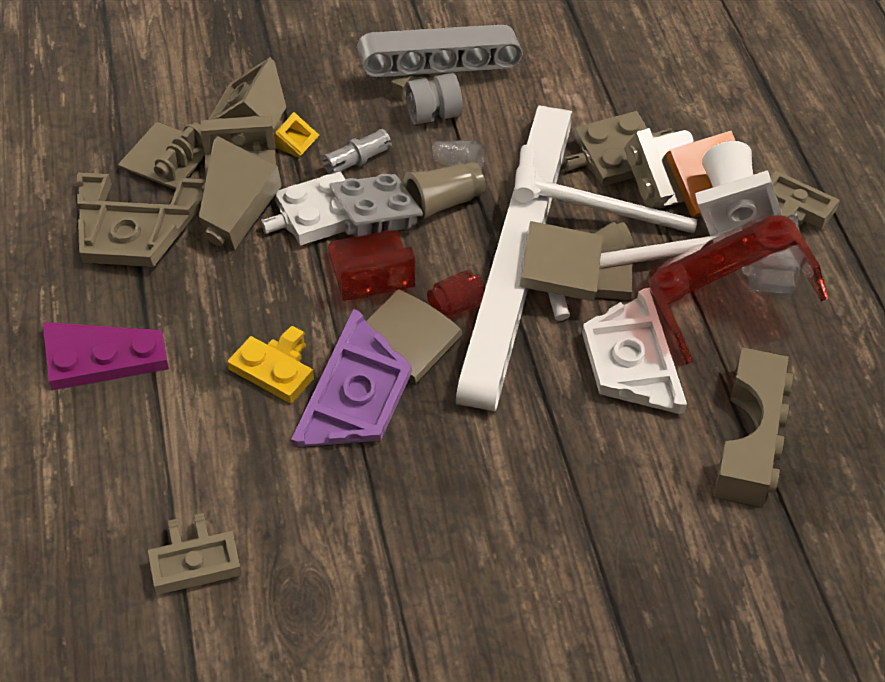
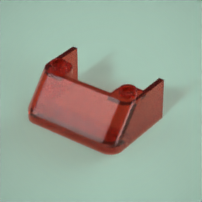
[646,214,828,365]

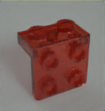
[328,230,415,301]

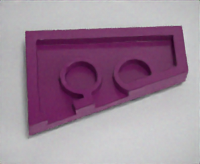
[43,322,169,391]

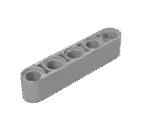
[357,25,523,77]

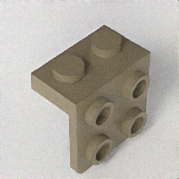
[201,115,276,197]
[624,129,694,210]

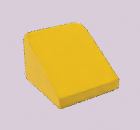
[274,112,319,158]

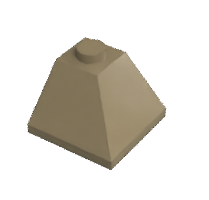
[208,57,286,133]

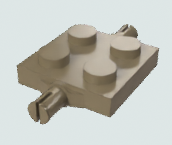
[563,111,674,187]

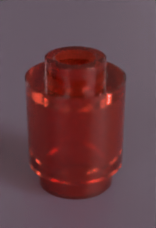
[427,270,485,318]

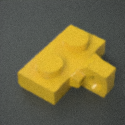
[227,326,314,404]

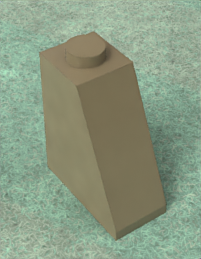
[199,136,282,250]

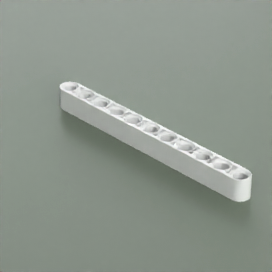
[456,105,573,411]

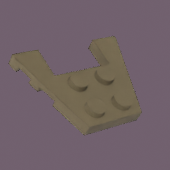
[77,172,206,267]

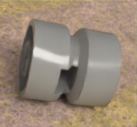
[405,73,463,125]

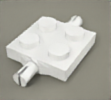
[261,171,350,246]

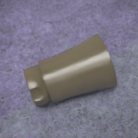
[403,162,486,221]

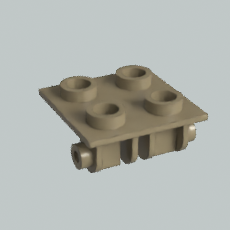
[118,122,205,190]

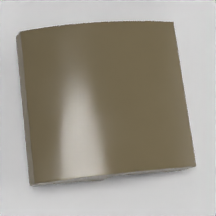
[366,290,462,383]

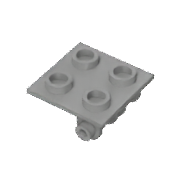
[329,174,423,237]

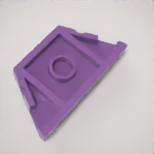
[291,309,412,447]

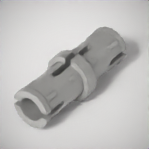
[322,129,392,174]

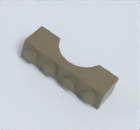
[714,347,793,508]

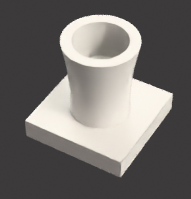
[695,141,785,241]

